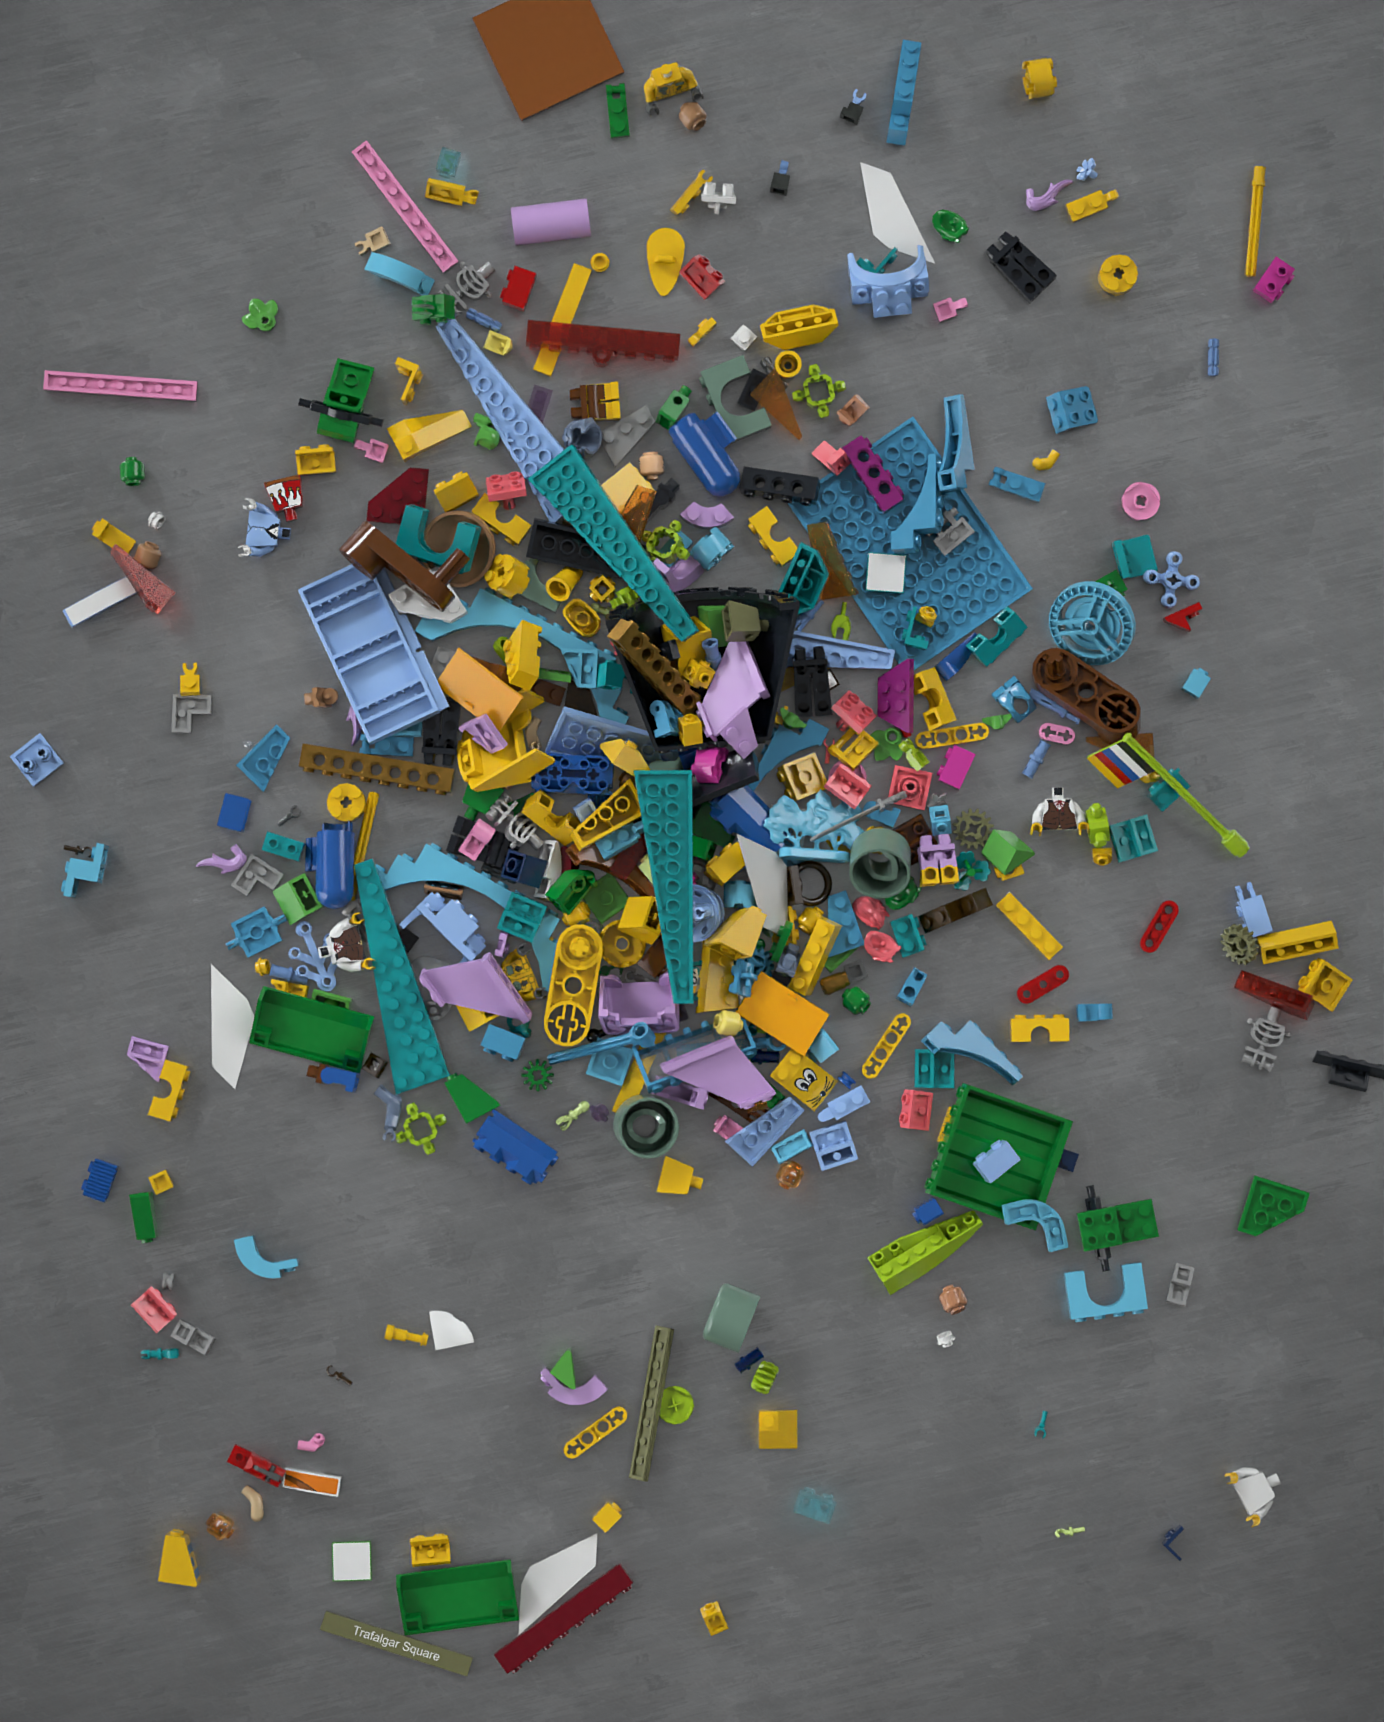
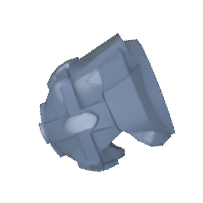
[562,417,602,459]

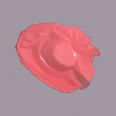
[852,896,890,930]
[864,931,901,963]

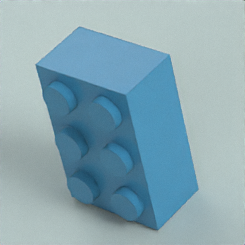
[481,1024,527,1062]

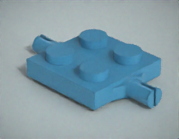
[226,906,287,958]

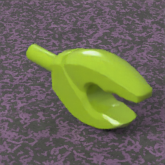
[831,602,851,641]

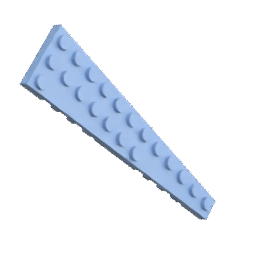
[435,319,564,523]

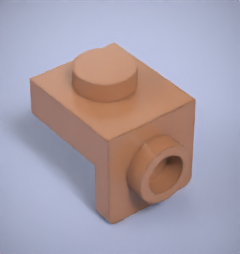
[837,394,870,426]

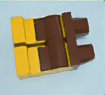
[569,381,621,421]

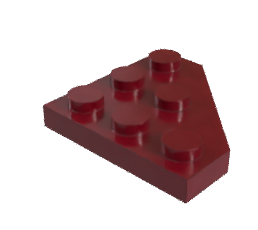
[366,467,429,525]

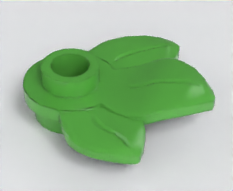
[242,299,278,331]
[870,727,903,761]

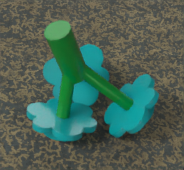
[954,851,991,891]

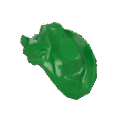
[932,209,969,243]
[885,875,922,910]

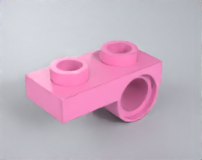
[458,818,495,861]

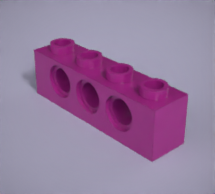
[842,435,904,514]

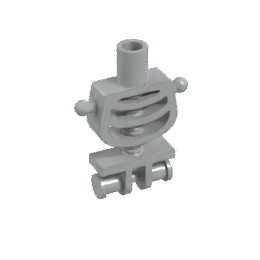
[435,262,495,318]
[485,793,544,850]
[1241,1007,1292,1072]

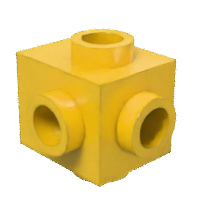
[589,575,616,604]
[682,658,715,689]

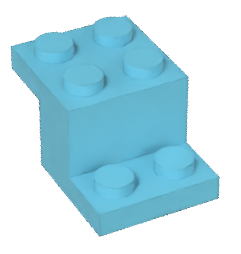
[61,843,109,898]

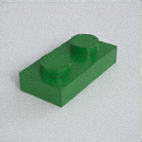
[769,920,793,963]

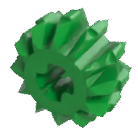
[521,1059,554,1092]

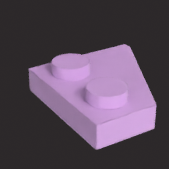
[717,706,758,759]
[458,714,508,754]
[494,930,512,958]

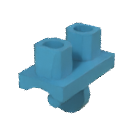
[729,959,758,998]

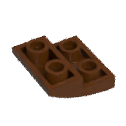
[892,814,938,866]

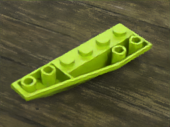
[867,1210,983,1295]

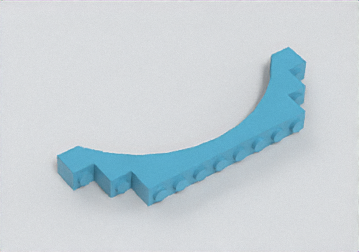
[415,587,630,724]
[375,843,571,992]

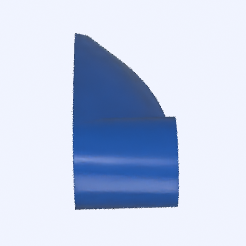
[934,632,977,681]

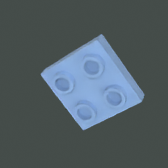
[10,733,64,787]

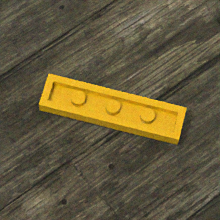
[995,892,1063,960]

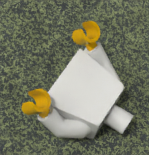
[1224,1467,1281,1528]

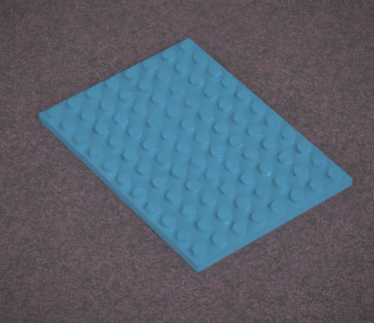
[787,417,1033,671]

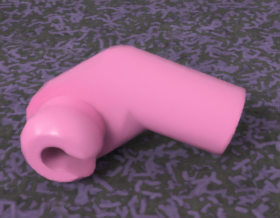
[297,1433,325,1452]

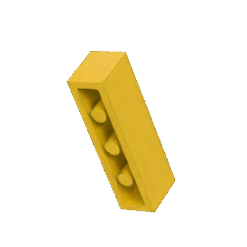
[788,917,842,996]
[1256,920,1339,964]

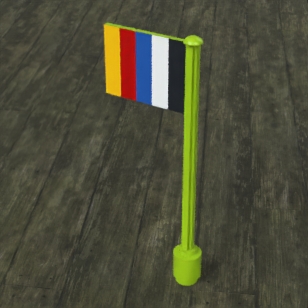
[1087,733,1250,857]

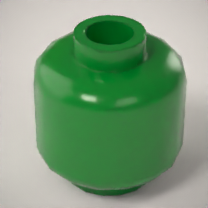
[119,457,145,486]
[842,987,871,1015]

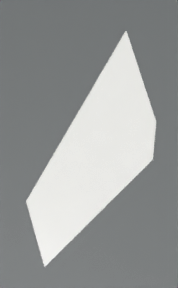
[860,162,935,264]
[736,834,788,933]
[211,964,254,1089]
[519,1534,597,1635]

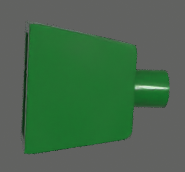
[655,385,692,431]
[462,784,505,821]
[692,835,717,862]

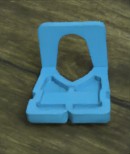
[992,676,1037,723]

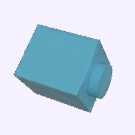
[1181,668,1211,699]

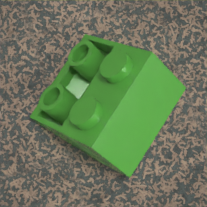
[272,873,324,926]

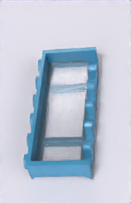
[632,1008,757,1094]

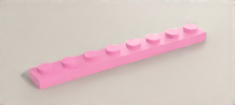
[351,140,459,274]
[43,370,198,401]

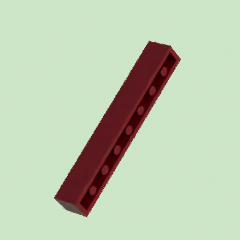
[494,1563,633,1674]

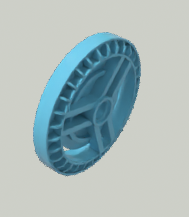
[1049,581,1136,665]

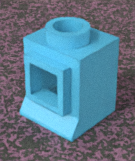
[929,805,952,836]

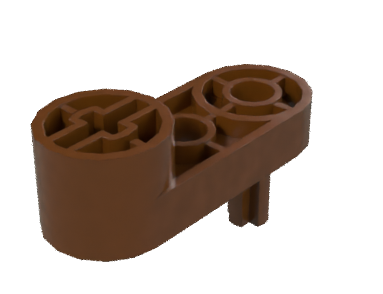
[339,521,470,612]
[1032,647,1141,745]

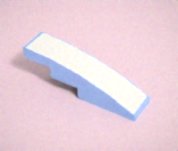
[63,573,142,628]

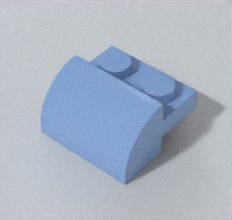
[809,1120,858,1171]

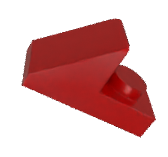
[1163,602,1203,632]

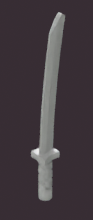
[810,791,907,842]

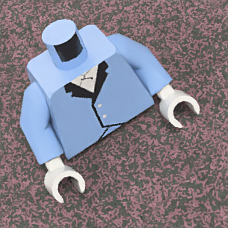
[238,498,291,557]

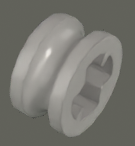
[162,1273,175,1291]

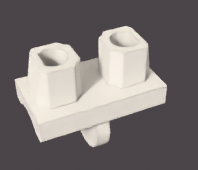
[700,182,736,214]

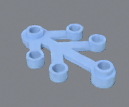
[288,921,337,992]

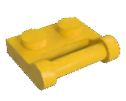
[827,726,879,771]

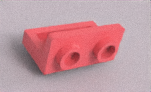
[824,764,872,810]
[131,1286,177,1334]

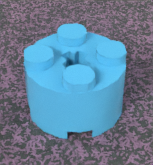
[689,526,734,571]
[723,880,757,909]

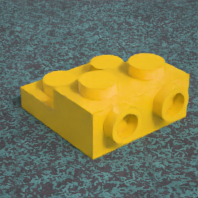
[776,753,827,802]
[1298,957,1353,1012]

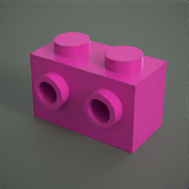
[1252,257,1295,303]

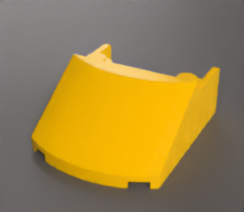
[457,689,555,792]

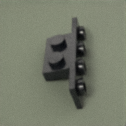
[1312,1050,1384,1092]

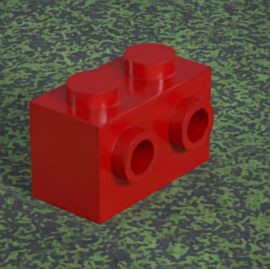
[500,266,537,312]

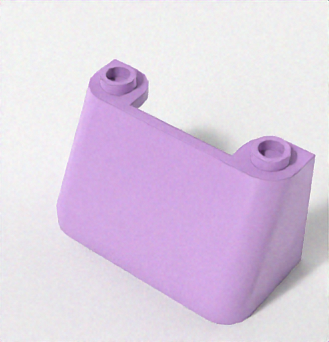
[598,972,679,1035]

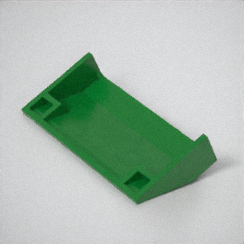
[249,986,375,1074]
[396,1559,519,1636]

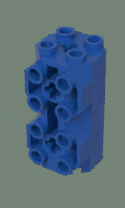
[531,753,614,796]
[710,785,793,852]
[472,1109,559,1185]

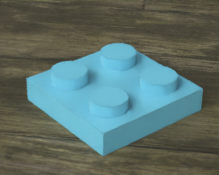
[586,1038,633,1086]

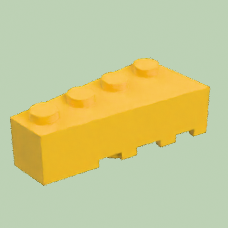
[570,778,641,852]
[695,938,739,1014]

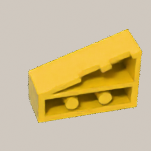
[503,620,542,691]

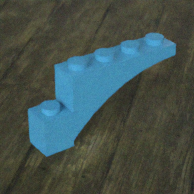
[886,40,922,146]
[937,394,975,492]
[891,454,944,555]
[748,719,829,792]
[921,1020,1023,1086]

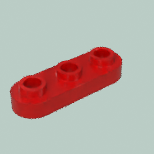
[1140,900,1179,953]
[1017,965,1069,1004]

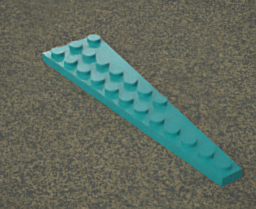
[528,444,699,642]
[634,770,693,1004]
[354,858,450,1095]

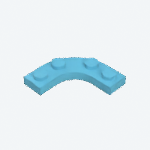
[1001,1199,1069,1252]

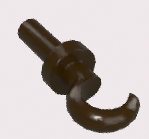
[63,845,92,858]
[326,1365,353,1386]

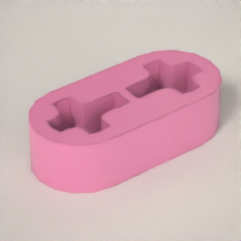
[1039,723,1075,745]

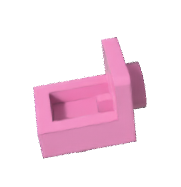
[713,1115,743,1140]

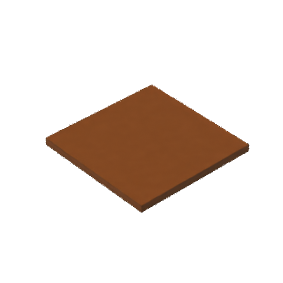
[472,0,624,121]

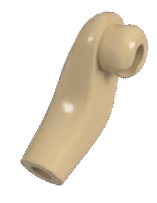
[525,716,542,751]
[241,1485,264,1522]

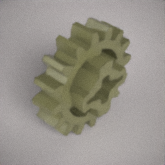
[952,808,994,850]
[1220,924,1259,965]

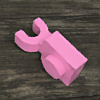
[933,297,968,322]
[354,438,389,463]

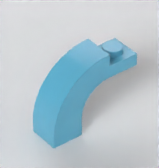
[364,252,435,296]
[234,1235,299,1278]

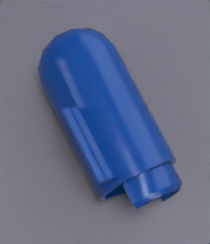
[669,411,740,497]
[305,820,355,909]

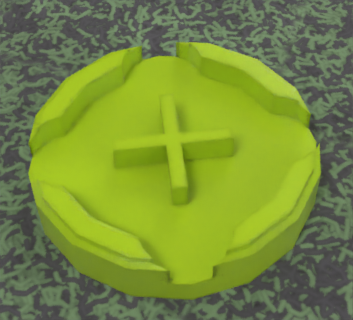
[659,1386,694,1425]

